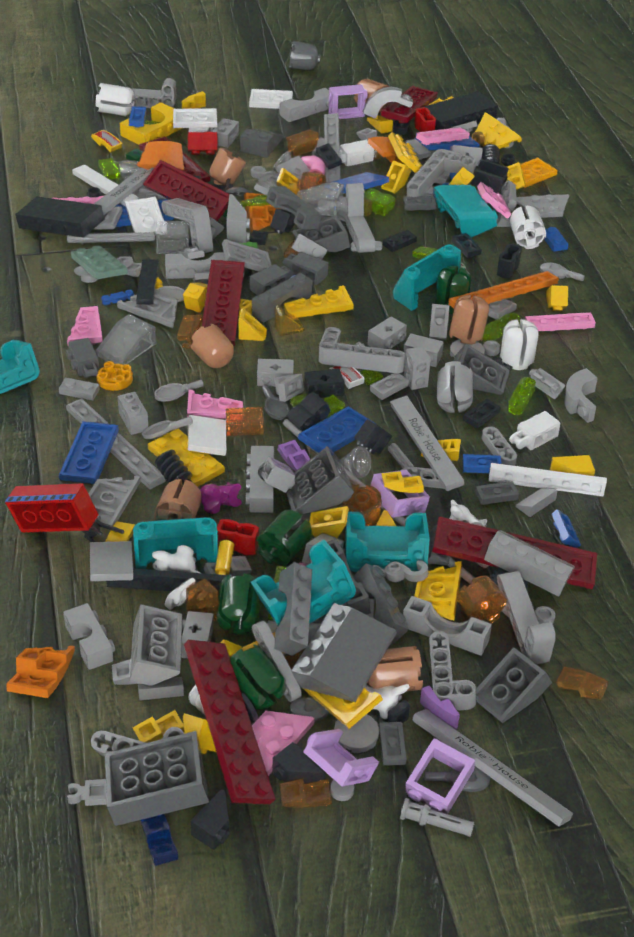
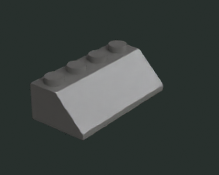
[484,530,575,597]
[129,604,182,686]

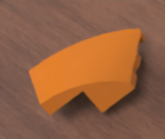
[368,137,403,163]
[137,141,184,171]
[244,193,278,232]
[7,646,75,698]

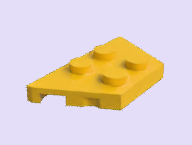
[475,113,522,149]
[414,561,462,620]

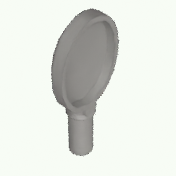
[540,263,585,281]
[155,286,185,302]
[155,380,203,401]
[142,416,193,439]

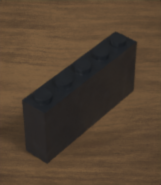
[421,91,498,130]
[15,196,104,238]

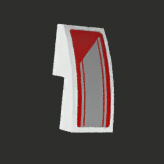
[329,366,365,389]

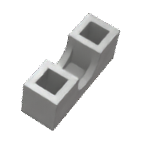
[64,603,115,670]

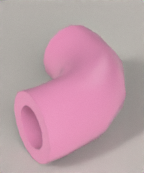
[301,156,326,181]

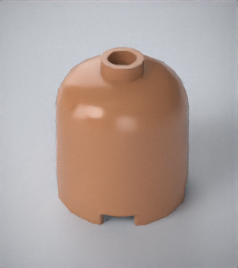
[209,148,246,185]
[191,324,234,368]

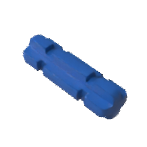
[101,290,134,306]

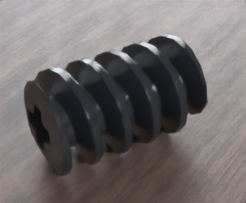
[481,144,500,164]
[155,449,192,492]

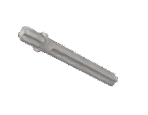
[67,232,155,245]

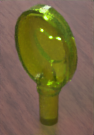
[239,195,269,207]

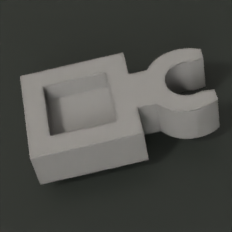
[68,779,107,806]

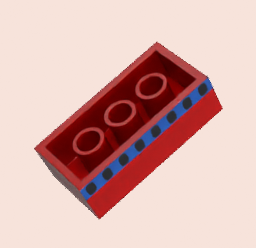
[5,483,99,532]

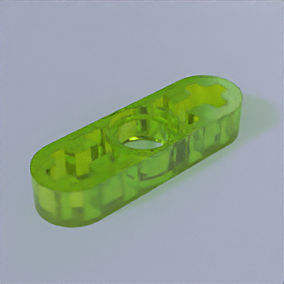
[482,313,520,341]
[508,377,536,415]

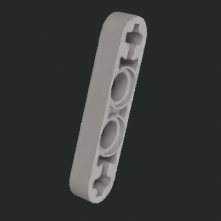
[252,621,302,702]

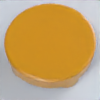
[97,361,133,391]

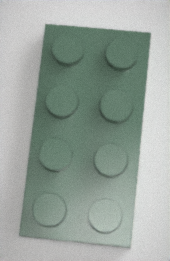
[71,246,128,279]

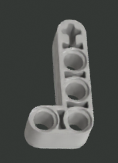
[131,78,176,108]
[429,631,476,710]
[91,727,184,757]

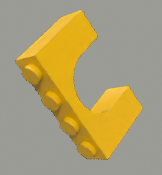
[120,102,182,145]

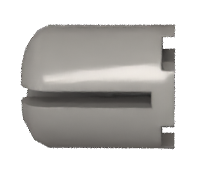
[437,361,473,413]

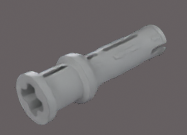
[400,798,474,837]

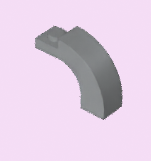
[363,87,413,118]
[564,368,597,423]

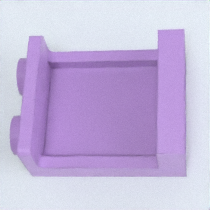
[304,729,379,787]

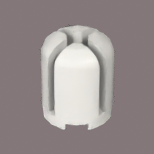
[96,83,135,116]
[510,206,546,249]
[500,319,539,370]

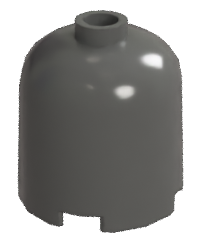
[289,41,321,70]

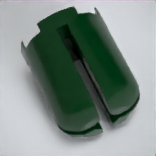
[435,265,471,314]
[256,510,312,567]
[216,573,261,635]
[229,645,287,710]

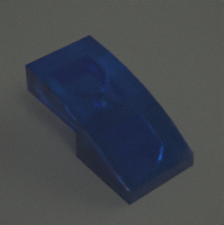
[141,814,178,866]

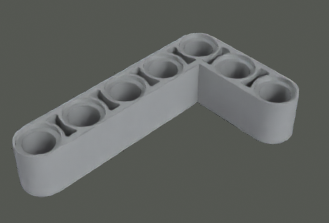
[407,149,475,197]
[346,183,375,253]
[162,198,213,253]
[319,327,405,373]
[497,571,555,665]

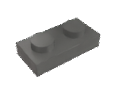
[403,196,436,211]
[475,481,519,505]
[379,722,407,765]

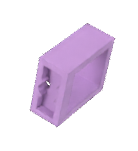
[328,84,367,119]
[370,470,430,518]
[406,738,475,814]

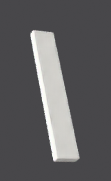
[72,165,138,207]
[489,463,607,496]

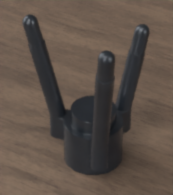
[82,520,124,542]

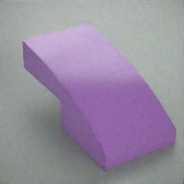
[277,440,311,472]
[420,685,460,730]

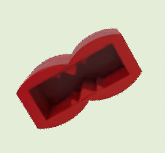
[414,107,436,132]
[188,132,218,155]
[217,519,259,555]

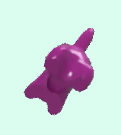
[200,482,242,514]

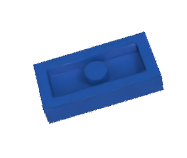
[129,106,147,127]
[544,227,568,252]
[462,454,501,473]
[552,509,581,548]

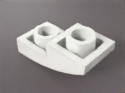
[165,578,196,610]

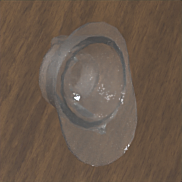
[114,160,141,180]

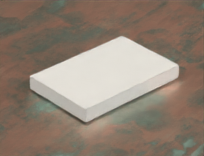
[249,89,293,109]
[173,108,217,128]
[125,197,167,236]
[188,415,226,456]

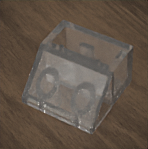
[156,221,189,254]

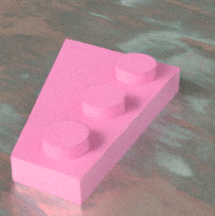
[67,306,103,344]
[187,390,243,419]

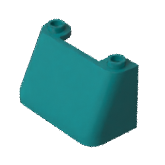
[434,185,498,237]
[393,244,461,311]
[0,340,40,394]
[345,512,430,572]
[133,517,218,569]
[251,540,356,626]

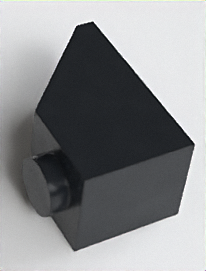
[270,208,295,234]
[272,742,326,786]
[191,789,230,850]

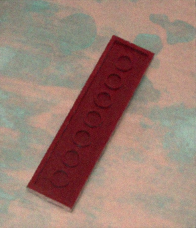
[432,516,597,589]
[184,639,275,804]

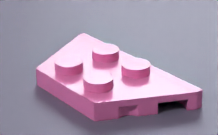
[477,182,511,219]
[252,711,314,776]

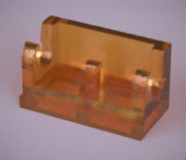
[286,129,319,156]
[177,314,203,348]
[226,407,264,436]
[186,579,218,621]

